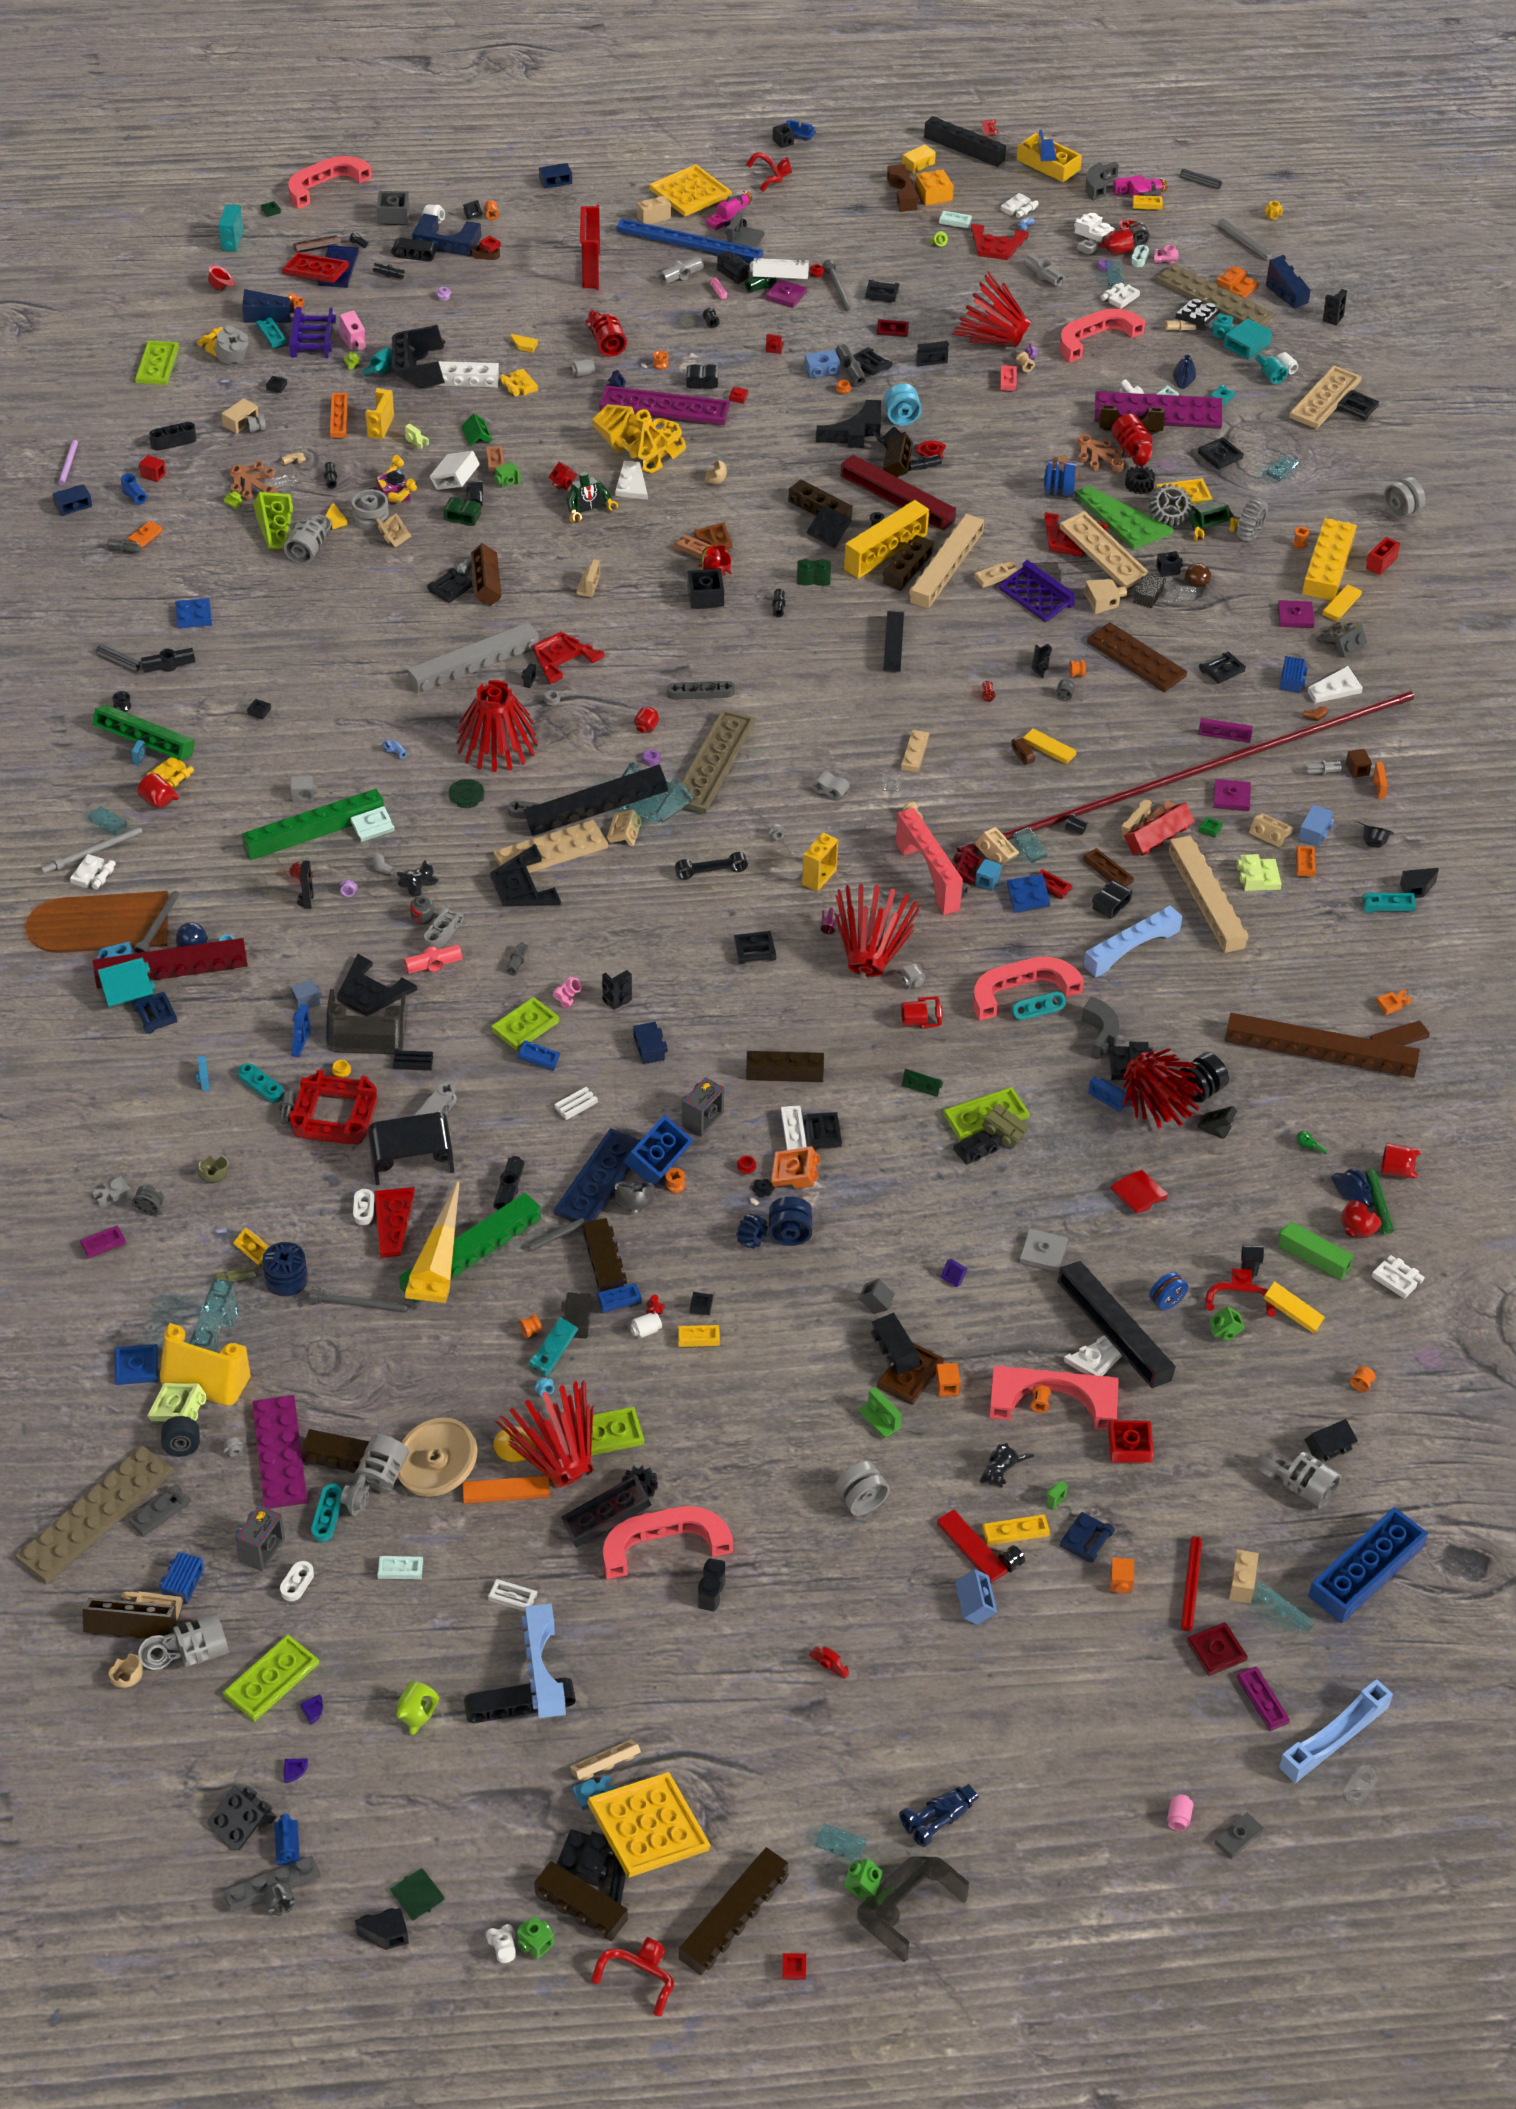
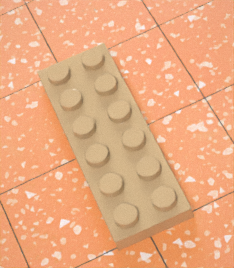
[1289,366,1362,429]
[1059,511,1150,589]
[493,820,608,873]

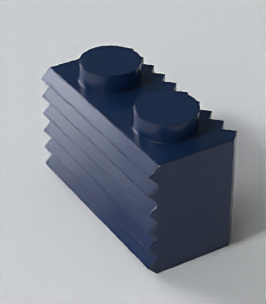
[539,163,572,189]
[52,484,92,516]
[633,1022,668,1065]

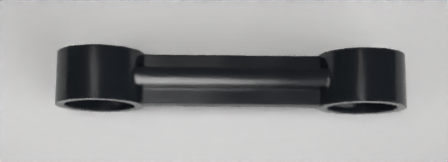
[675,852,748,880]

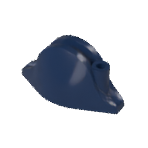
[1173,355,1196,389]
[1331,1168,1374,1208]

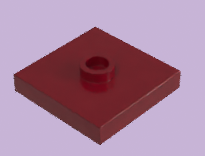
[1186,1622,1248,1677]

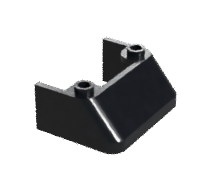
[392,325,445,388]
[368,1112,454,1185]

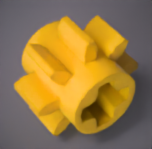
[1264,201,1283,220]

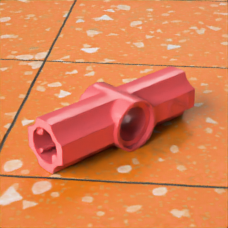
[404,945,463,974]

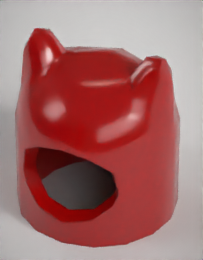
[1100,227,1134,255]
[137,773,179,809]
[1381,1143,1422,1179]

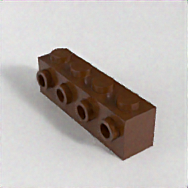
[471,543,502,606]

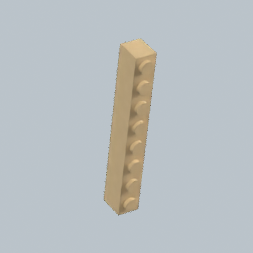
[909,514,984,609]
[1168,835,1248,953]

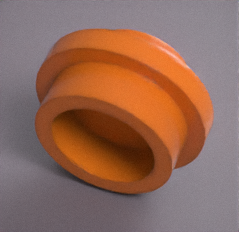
[835,380,851,394]

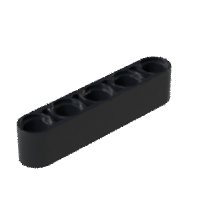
[883,610,904,672]
[464,1678,576,1723]

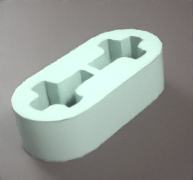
[1131,245,1149,267]

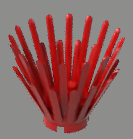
[952,271,1031,348]
[456,680,538,772]
[834,884,921,977]
[495,1380,594,1488]

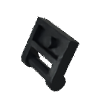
[865,279,900,302]
[853,347,893,376]
[1337,390,1379,421]
[427,568,473,603]
[1199,651,1246,684]
[734,931,776,964]
[802,1112,842,1151]

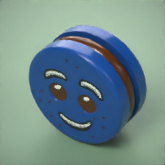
[1149,1272,1189,1310]

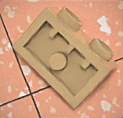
[576,559,600,597]
[607,809,641,847]
[1249,813,1294,847]
[975,827,1019,868]

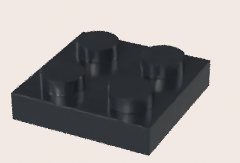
[1198,437,1244,470]
[807,505,852,548]

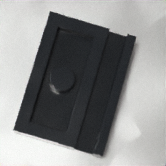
[916,341,949,367]

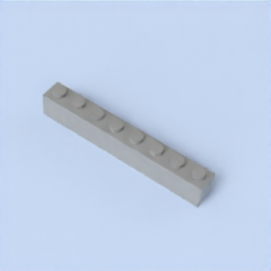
[408,622,539,694]

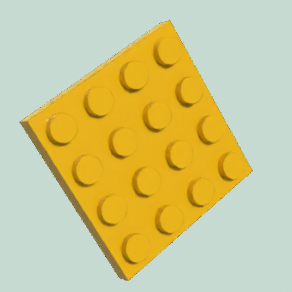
[649,164,732,217]
[587,1772,711,1878]

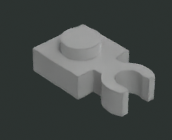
[1077,238,1100,255]
[92,1176,131,1206]

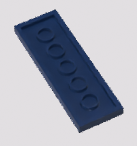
[554,1128,641,1222]

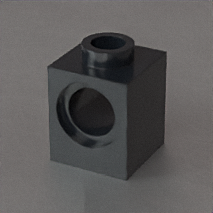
[772,123,794,148]
[1156,551,1183,577]

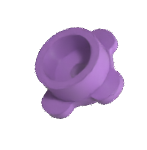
[1025,343,1037,360]

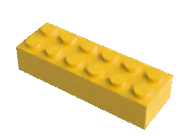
[844,500,929,579]
[1302,518,1357,601]

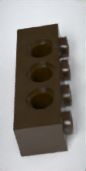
[788,479,853,519]
[882,535,934,591]

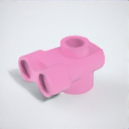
[1154,245,1179,264]
[552,976,582,1009]

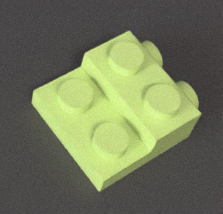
[1237,854,1282,891]
[147,1383,206,1421]

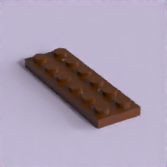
[1087,622,1187,692]

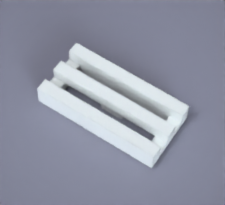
[555,1087,598,1120]
[488,1579,537,1612]

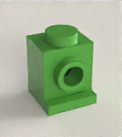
[494,462,521,488]

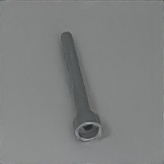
[823,260,851,311]
[133,890,179,954]
[309,1287,408,1312]

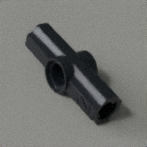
[141,648,195,673]
[493,1156,525,1210]

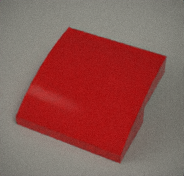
[1110,1170,1168,1214]

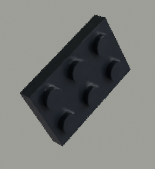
[1175,299,1220,327]

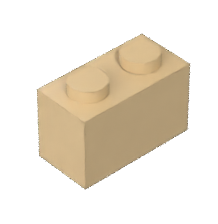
[637,196,671,224]
[221,398,259,434]
[1229,1549,1259,1604]

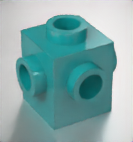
[1211,314,1234,339]

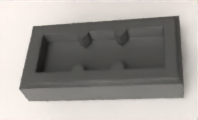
[1215,1812,1264,1859]

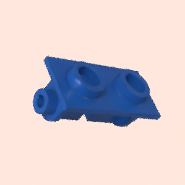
[786,119,816,140]
[274,1814,300,1865]

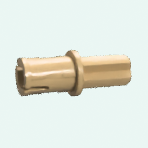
[1165,320,1196,332]

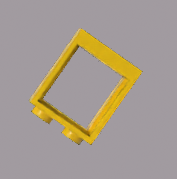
[802,833,838,892]

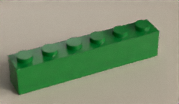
[92,705,195,760]

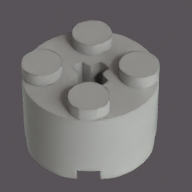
[214,326,248,364]

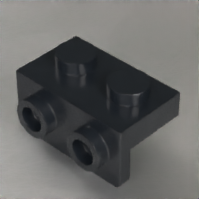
[602,970,632,1010]

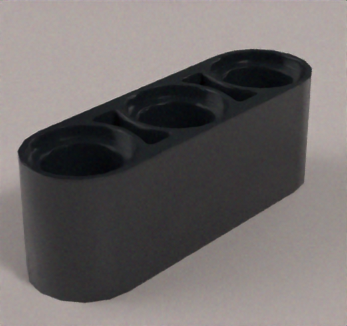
[391,238,437,262]
[149,422,197,451]

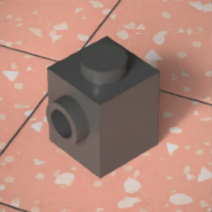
[858,1279,895,1314]

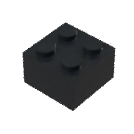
[687,569,725,608]

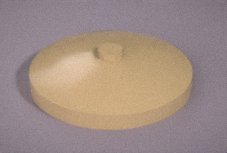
[398,1417,477,1497]

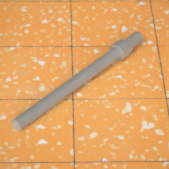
[40,826,143,874]

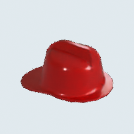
[208,265,236,290]

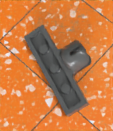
[223,1855,321,1916]

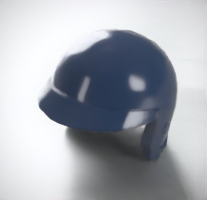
[176,922,208,947]

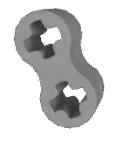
[812,771,850,801]

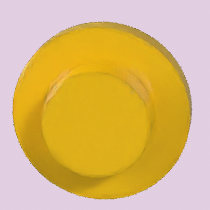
[332,1060,351,1078]

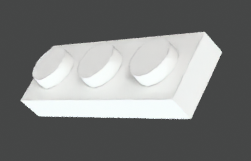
[781,1106,807,1150]

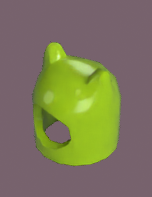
[396,1681,440,1735]

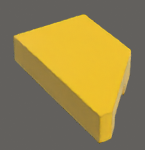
[510,334,538,353]
[325,503,348,530]

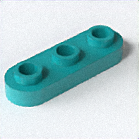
[1011,992,1066,1020]
[238,1063,284,1103]
[311,1484,343,1542]

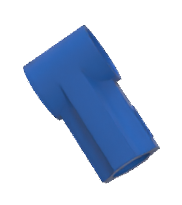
[121,473,147,505]

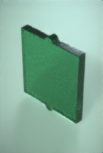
[390,1868,445,1921]

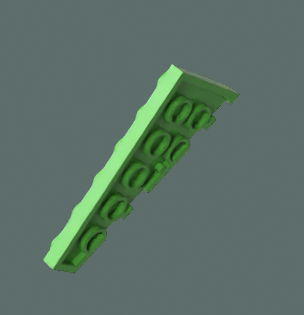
[1075,486,1173,550]

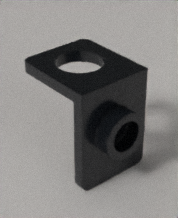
[873,427,901,449]

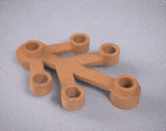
[1076,434,1124,473]
[230,460,278,501]

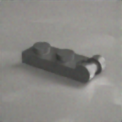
[129,1484,191,1537]

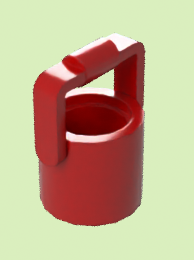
[901,996,943,1028]

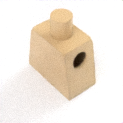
[1084,579,1127,614]

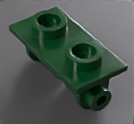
[901,1068,943,1097]

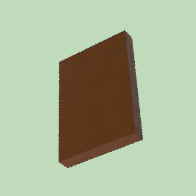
[877,1342,944,1405]

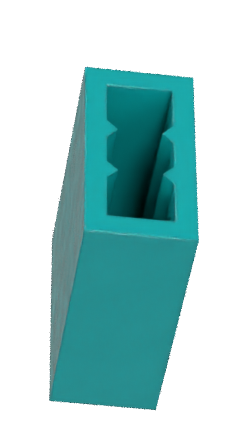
[218,204,244,252]
[1223,318,1273,360]
[98,958,156,1009]

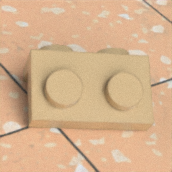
[376,513,411,548]

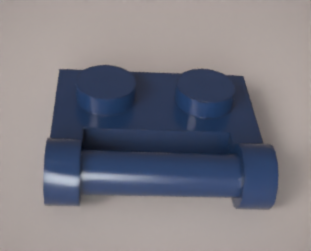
[132,991,178,1034]
[1060,1512,1115,1563]

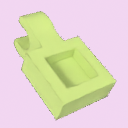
[405,424,429,449]

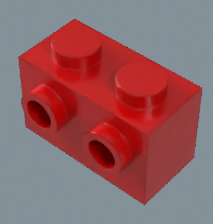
[1366,537,1400,575]

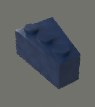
[1266,255,1311,309]
[242,289,291,323]

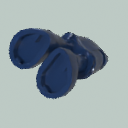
[899,1784,979,1847]

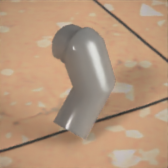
[456,559,472,575]

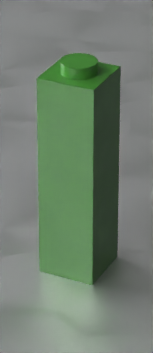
[1278,1221,1354,1280]

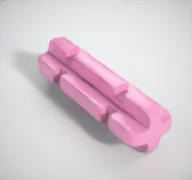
[710,277,727,300]

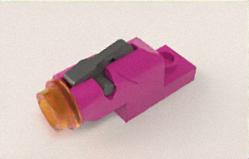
[1113,175,1167,198]
[706,191,752,230]

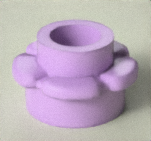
[436,287,451,301]
[340,880,358,897]

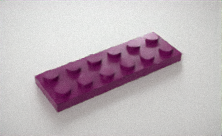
[252,1395,308,1509]

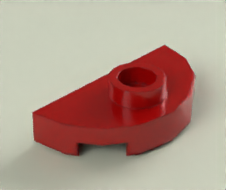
[809,1646,849,1679]

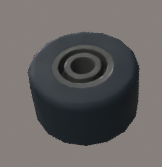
[161,1416,200,1457]

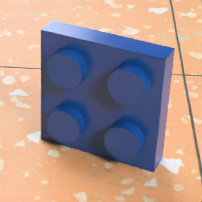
[175,598,212,629]
[1007,874,1050,913]

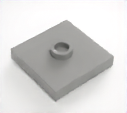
[1020,1229,1069,1273]

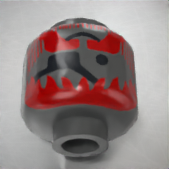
[410,897,435,924]

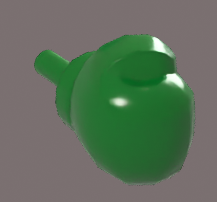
[1296,1130,1328,1154]

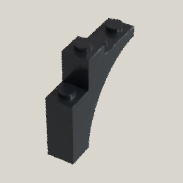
[816,399,881,448]

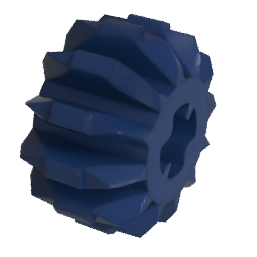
[736,1213,768,1249]

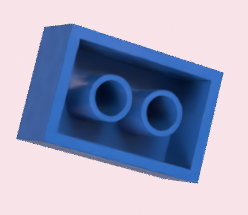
[623,1115,694,1186]

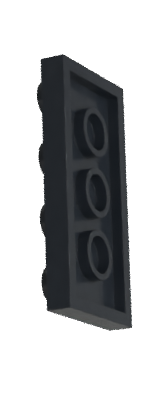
[561,1475,652,1548]

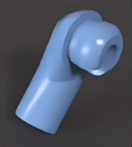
[382,740,407,759]

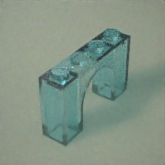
[189,1278,238,1353]

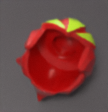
[698,545,732,575]

